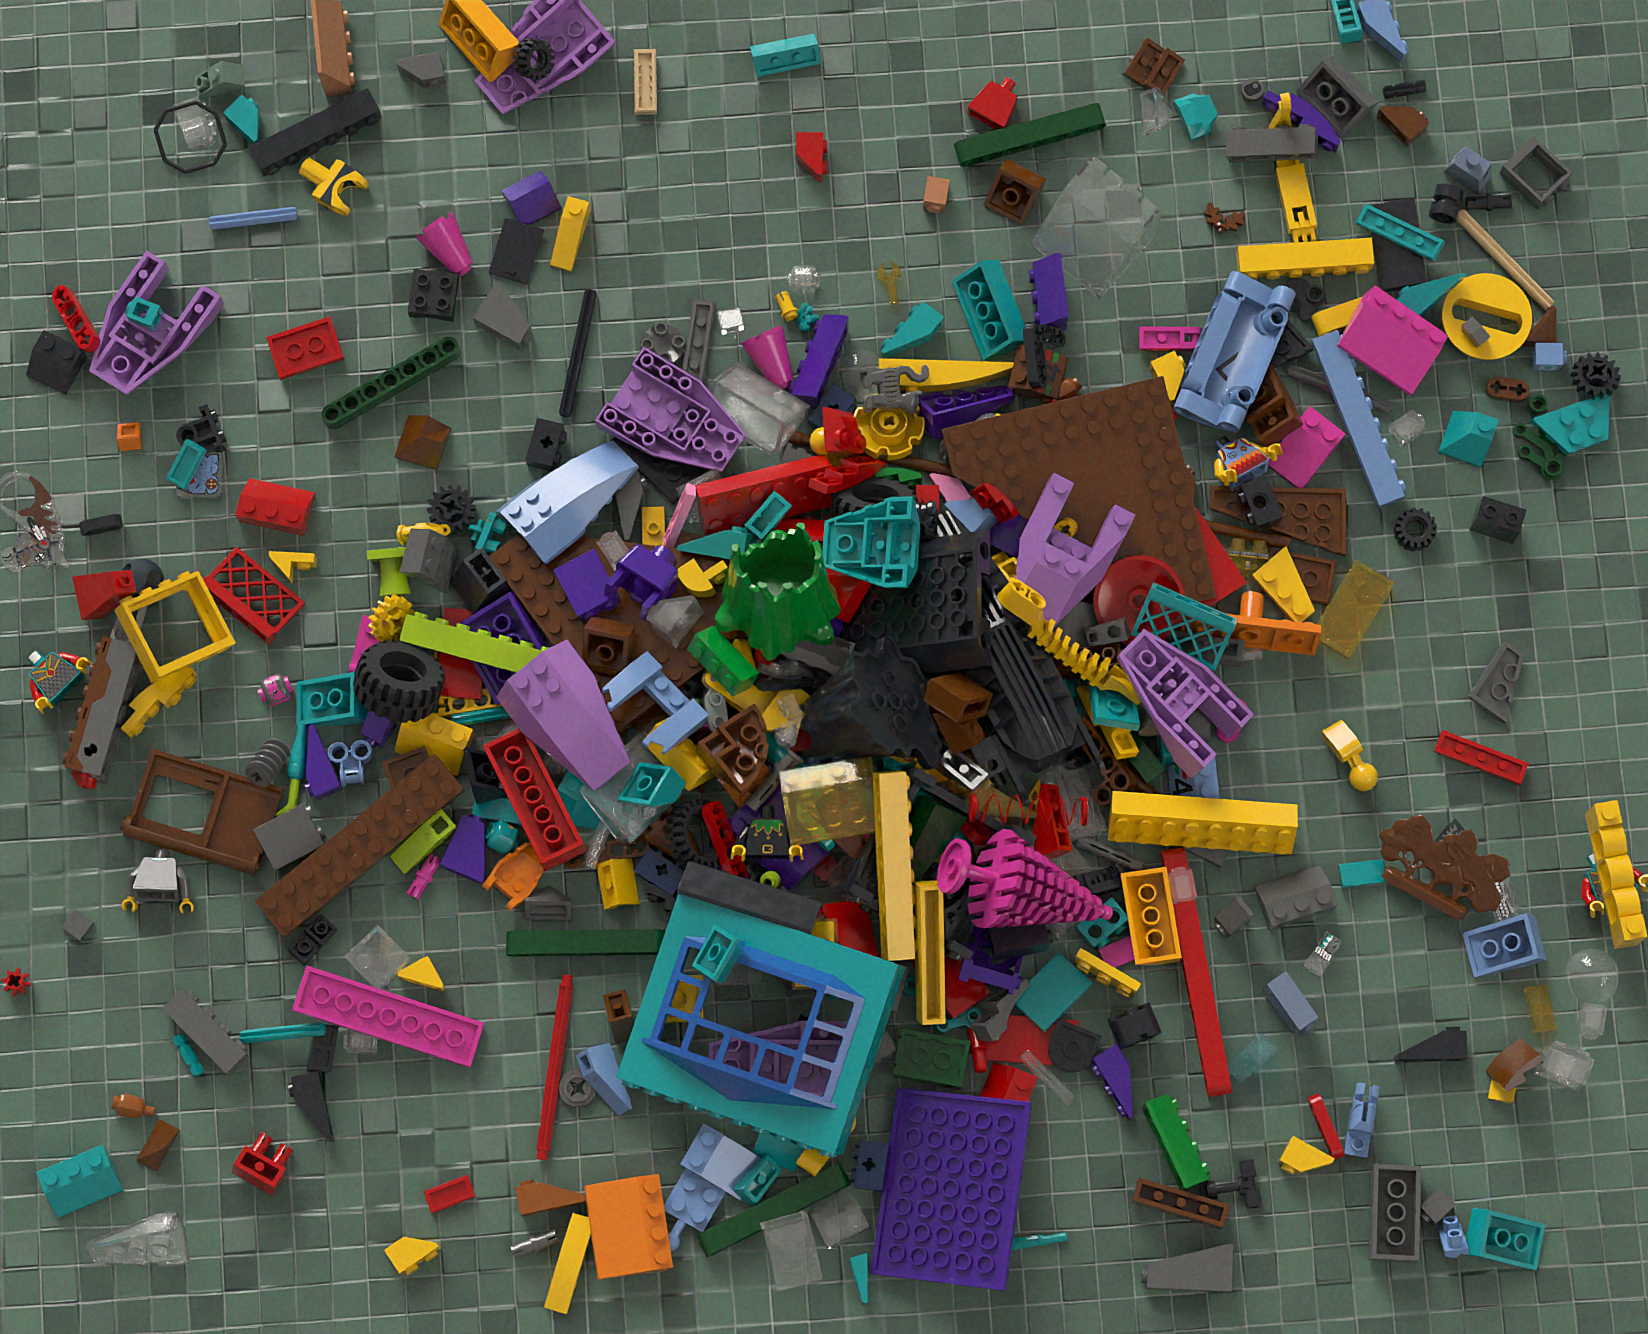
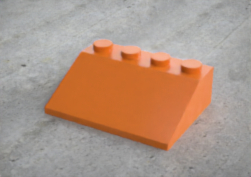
[584,1174,673,1280]

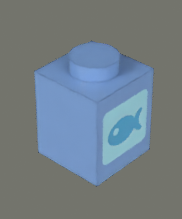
[1532,343,1567,371]

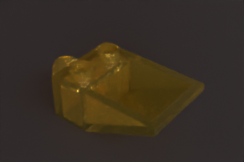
[949,779,1038,818]

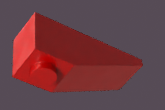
[1033,784,1073,860]

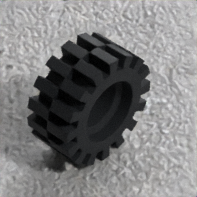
[513,38,555,80]
[1394,507,1437,551]

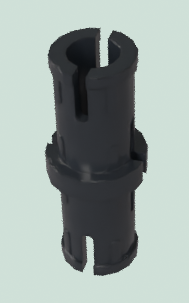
[1465,194,1512,211]

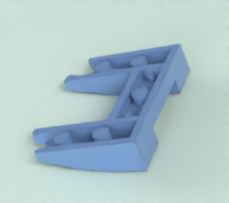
[602,651,709,755]

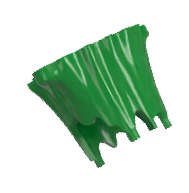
[715,523,841,661]

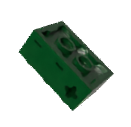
[892,1028,970,1090]

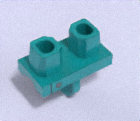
[468,512,508,555]

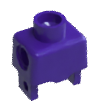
[604,544,678,621]

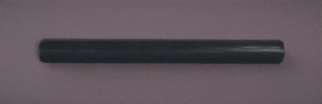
[559,289,597,417]

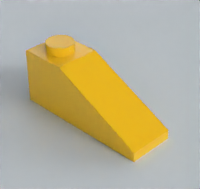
[550,196,591,272]

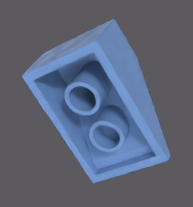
[1462,913,1547,978]
[680,1124,761,1202]

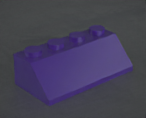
[789,314,849,410]

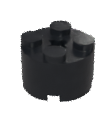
[1107,1003,1162,1050]

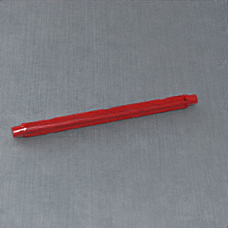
[536,975,573,1161]

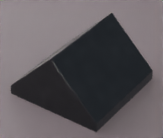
[463,747,507,804]

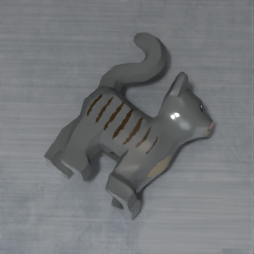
[859,365,929,415]

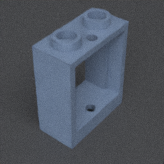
[1262,972,1319,1036]

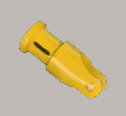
[397,522,450,545]

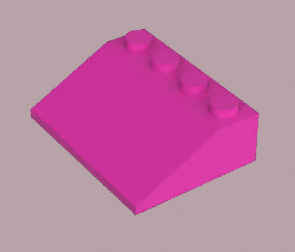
[1337,286,1448,396]

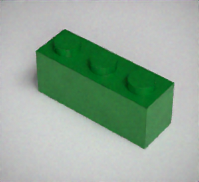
[687,626,759,697]

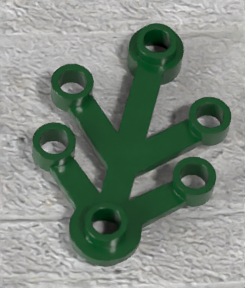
[1513,394,1567,480]

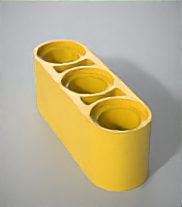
[1311,297,1362,337]

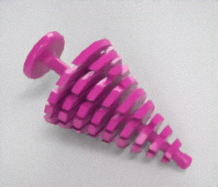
[937,829,1113,928]

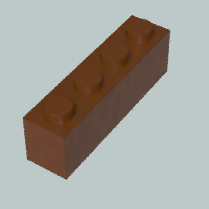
[1131,1178,1230,1230]

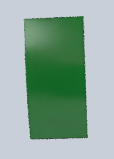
[874,468,922,489]

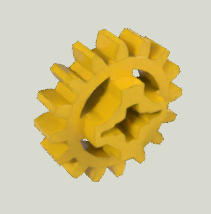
[368,594,415,642]

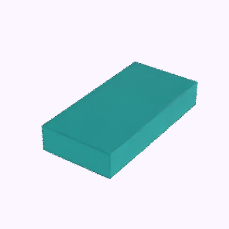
[165,439,207,490]

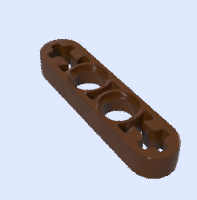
[563,835,650,870]

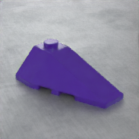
[918,385,1015,439]

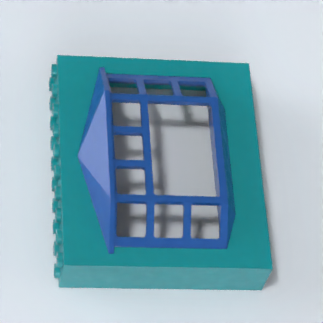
[616,894,906,1158]

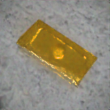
[1524,984,1557,1034]

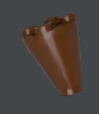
[639,803,702,861]

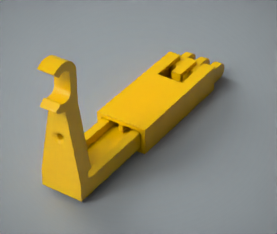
[1268,93,1317,243]

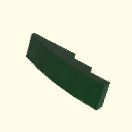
[1099,726,1166,785]

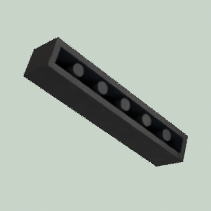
[249,88,382,177]

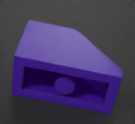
[361,711,397,748]

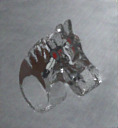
[0,471,70,572]

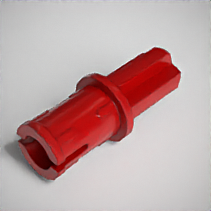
[967,1028,988,1073]

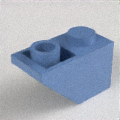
[944,499,998,532]

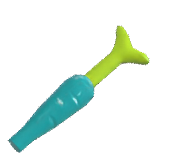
[275,725,307,816]

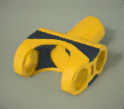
[299,157,369,216]

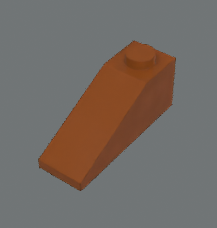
[515,1179,586,1217]

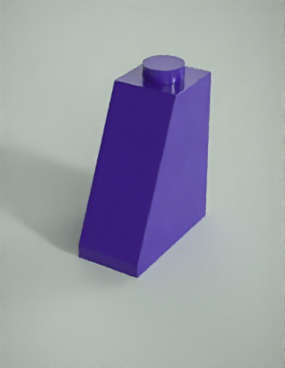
[440,814,486,885]

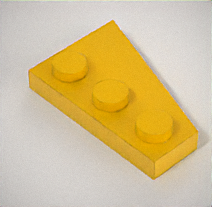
[1251,546,1315,623]

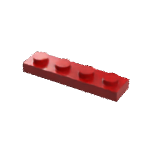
[1434,730,1529,786]

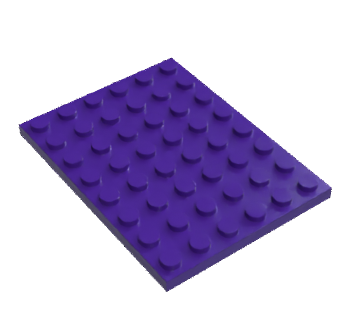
[870,1088,1032,1291]

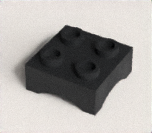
[408,269,459,322]

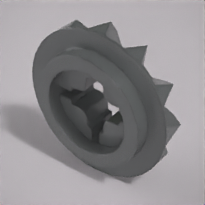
[559,1070,596,1107]

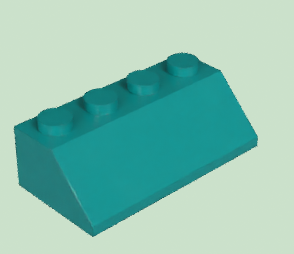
[951,260,1025,361]

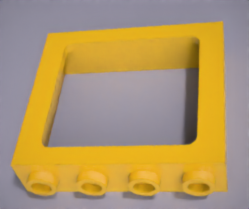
[114,571,236,683]

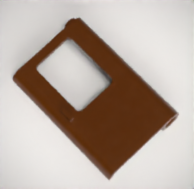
[120,749,283,875]

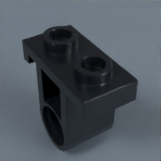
[176,404,227,453]

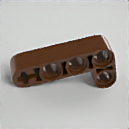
[1081,717,1137,807]

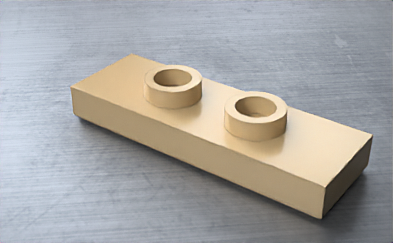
[634,49,657,115]

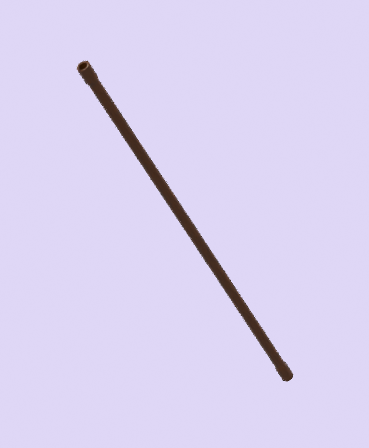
[780,428,1291,549]

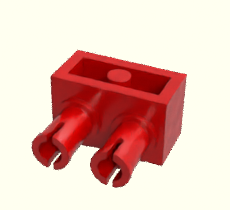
[232,1132,293,1196]

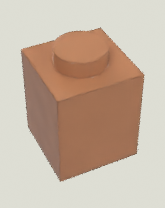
[923,176,950,213]

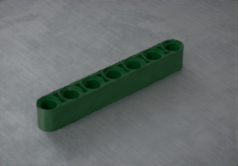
[954,103,1106,167]
[321,336,460,429]
[506,929,666,957]
[696,1163,851,1258]

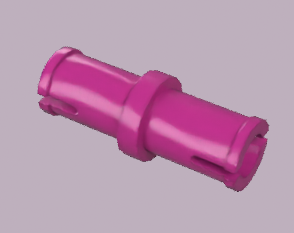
[406,854,442,900]

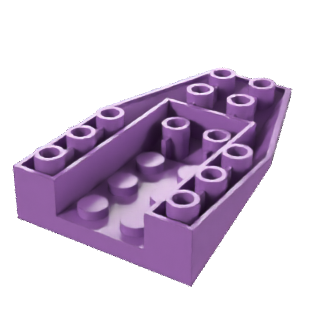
[595,347,746,472]

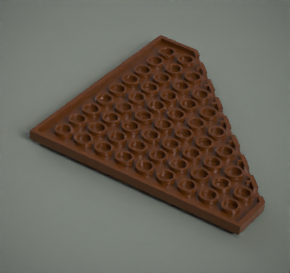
[941,376,1217,602]
[489,534,748,733]

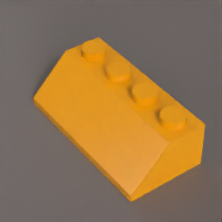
[438,0,520,83]
[1120,867,1182,965]

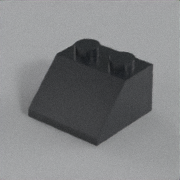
[26,330,88,395]

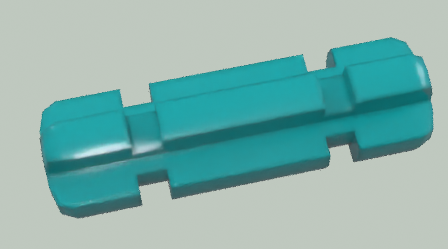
[173,1034,204,1077]

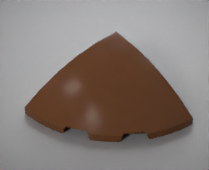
[696,703,768,793]

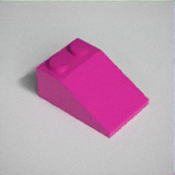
[1268,406,1345,488]

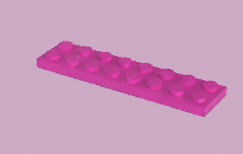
[292,966,484,1068]

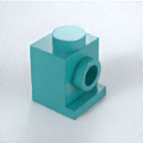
[125,296,163,332]

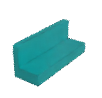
[750,34,821,77]

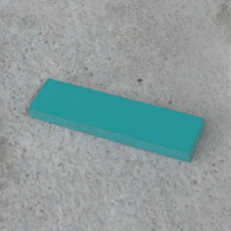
[1355,204,1445,262]

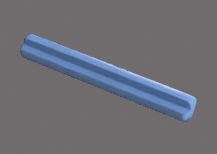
[209,207,297,229]

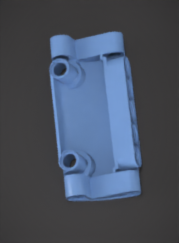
[1173,271,1296,432]

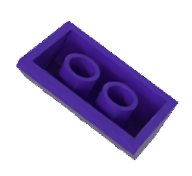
[1028,253,1068,331]

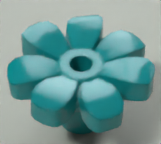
[796,303,819,332]

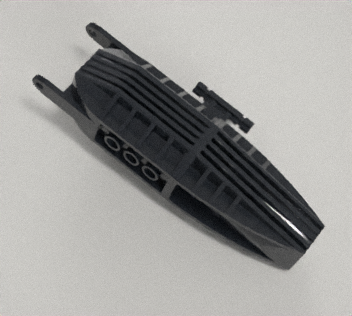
[922,511,1106,806]

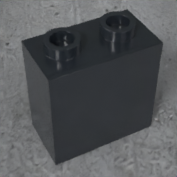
[1469,496,1527,544]

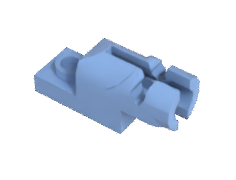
[1344,1083,1380,1159]

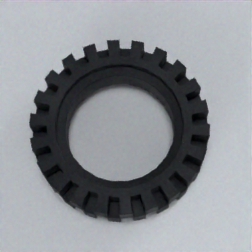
[665,798,729,870]

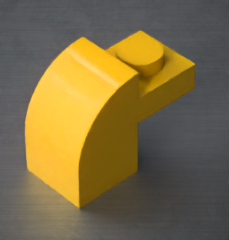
[678,558,728,597]

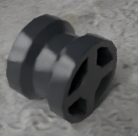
[916,500,938,523]

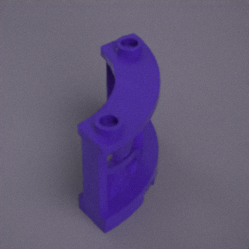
[958,914,1023,995]

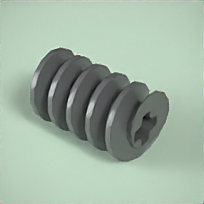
[245,738,291,788]

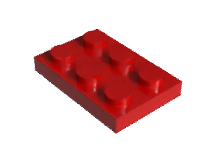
[266,316,344,380]

